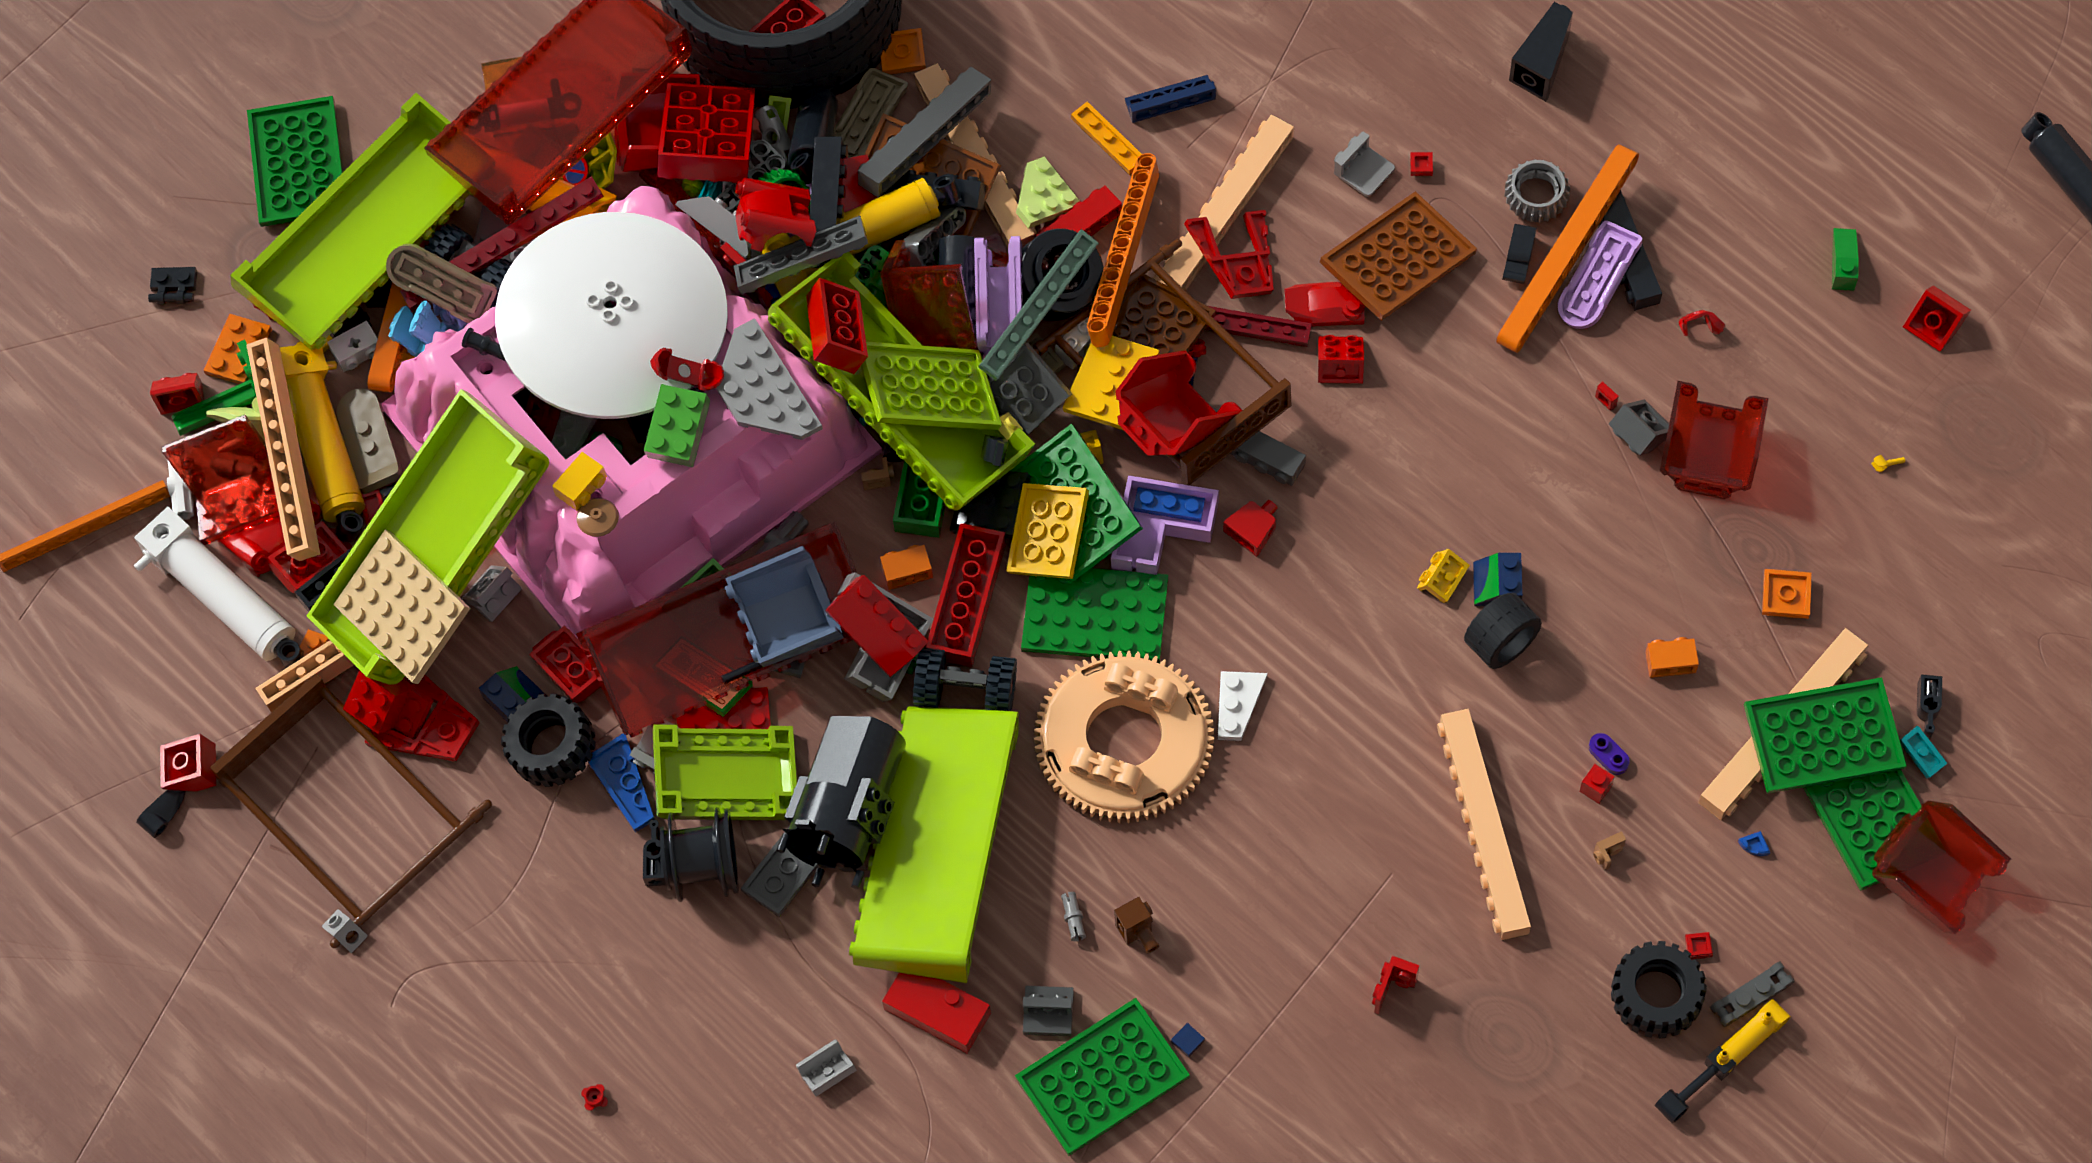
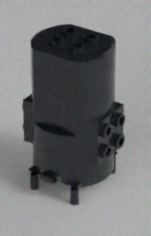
[777,716,906,889]

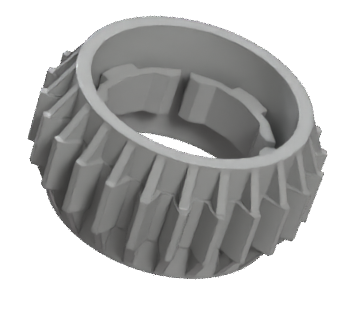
[1504,159,1570,223]

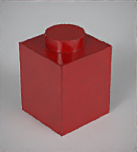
[1579,764,1615,804]

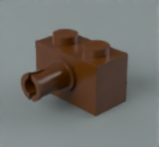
[1114,897,1160,954]

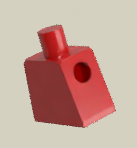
[1223,500,1278,557]

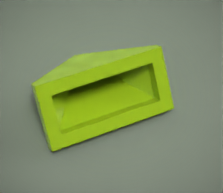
[766,95,791,141]

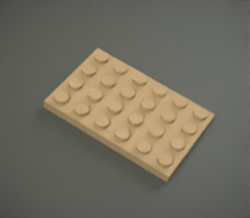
[334,530,471,684]

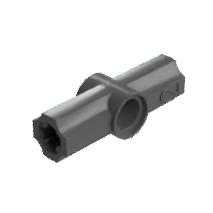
[749,511,809,567]

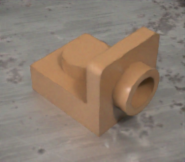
[861,457,894,491]
[1593,831,1626,870]

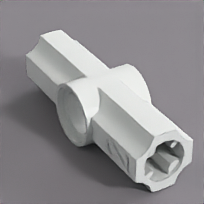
[167,451,194,520]

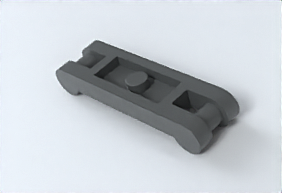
[1710,961,1795,1027]

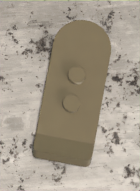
[833,68,908,158]
[386,244,497,323]
[337,388,402,494]

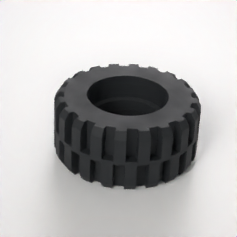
[501,693,596,787]
[1611,941,1707,1039]

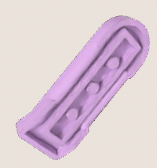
[1558,221,1642,329]

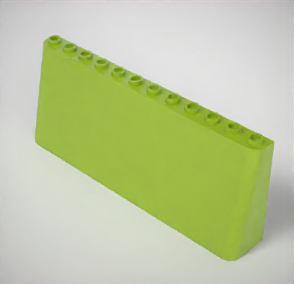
[230,93,496,350]
[768,252,1035,510]
[307,389,549,685]
[849,706,1019,983]

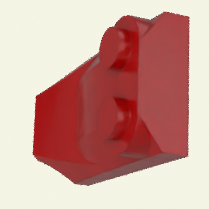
[1284,282,1365,326]
[267,521,352,594]
[529,625,609,703]

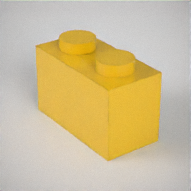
[552,452,607,511]

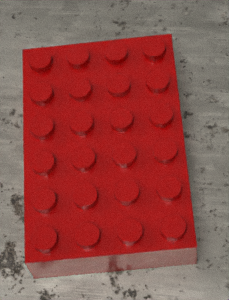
[658,83,755,183]

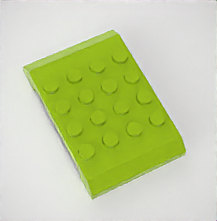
[652,725,797,820]

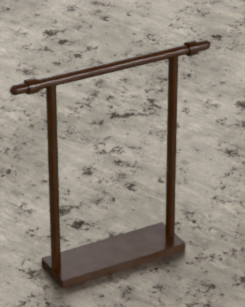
[1033,239,1292,485]
[210,673,492,948]

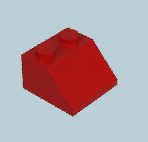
[1903,285,1971,352]
[150,373,204,415]
[160,734,216,792]

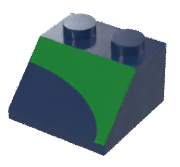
[1473,553,1523,606]
[479,666,545,723]

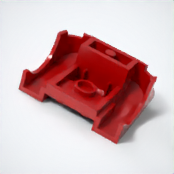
[735,177,816,252]
[210,477,323,577]

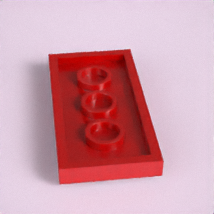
[675,687,771,729]

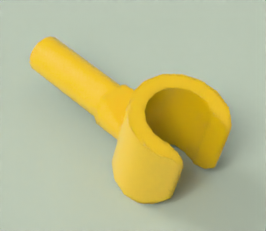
[1871,455,1905,472]

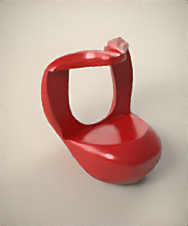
[1678,310,1725,336]

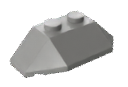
[675,196,752,260]

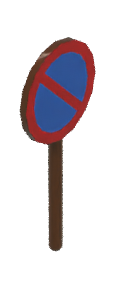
[551,125,589,186]

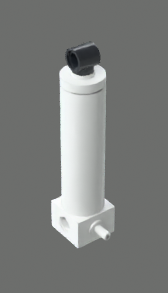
[134,507,304,668]

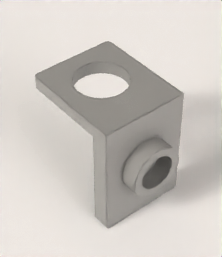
[322,909,368,953]

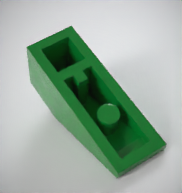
[1832,228,1859,291]

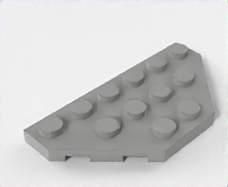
[716,318,823,440]

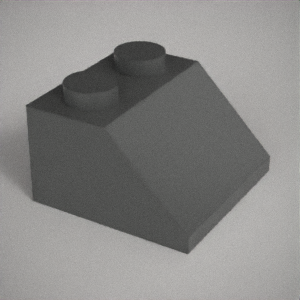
[1608,399,1676,455]

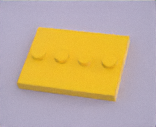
[1063,336,1160,430]
[1006,483,1089,579]

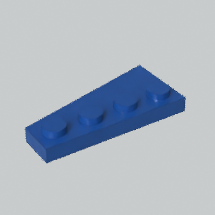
[587,732,655,833]

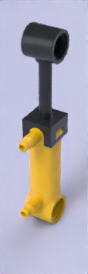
[1654,999,1791,1124]

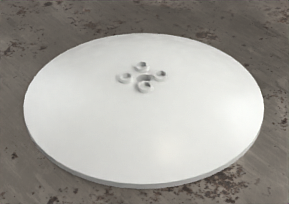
[495,212,728,419]

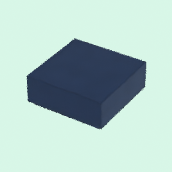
[1171,1023,1205,1058]

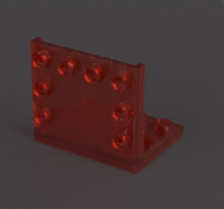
[880,240,977,349]
[162,414,280,545]

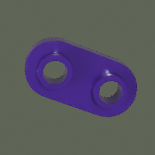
[1589,733,1629,775]

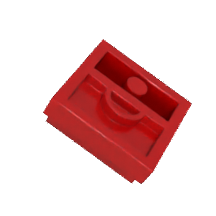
[343,671,434,740]

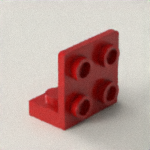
[1318,335,1364,383]
[1372,956,1420,1014]

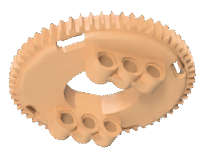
[1034,651,1214,823]

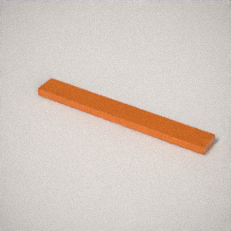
[0,480,170,572]

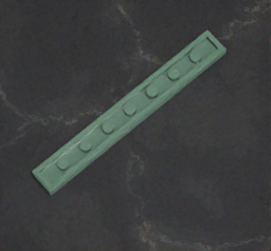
[978,229,1099,381]

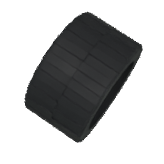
[1464,593,1542,669]

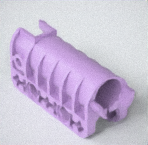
[974,236,1023,359]

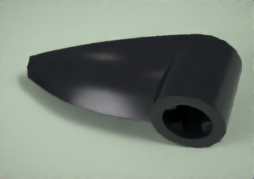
[136,790,186,838]

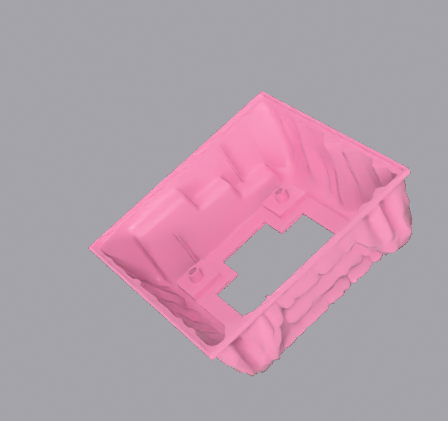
[381,186,883,659]

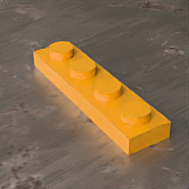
[1071,102,1142,175]

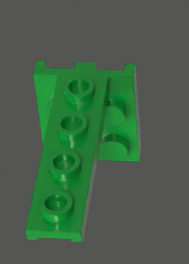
[172,339,257,436]

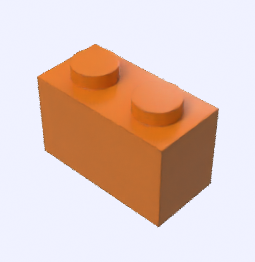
[880,545,933,590]
[1645,637,1699,678]

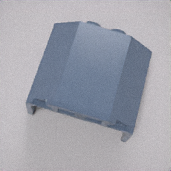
[725,546,844,667]

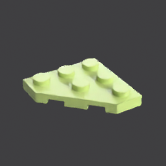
[1016,157,1080,229]

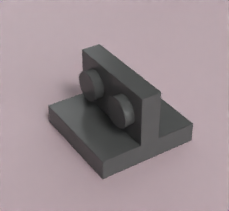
[1023,986,1074,1037]

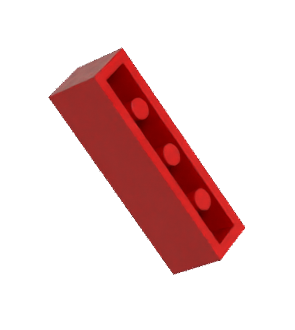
[1036,185,1122,263]

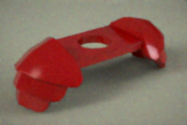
[650,348,724,391]

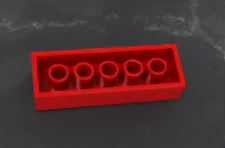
[926,523,1006,667]

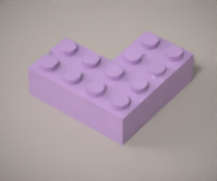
[1111,476,1219,575]

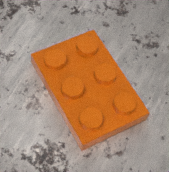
[203,314,272,384]

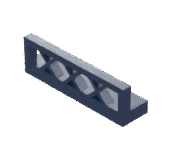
[1125,75,1216,123]

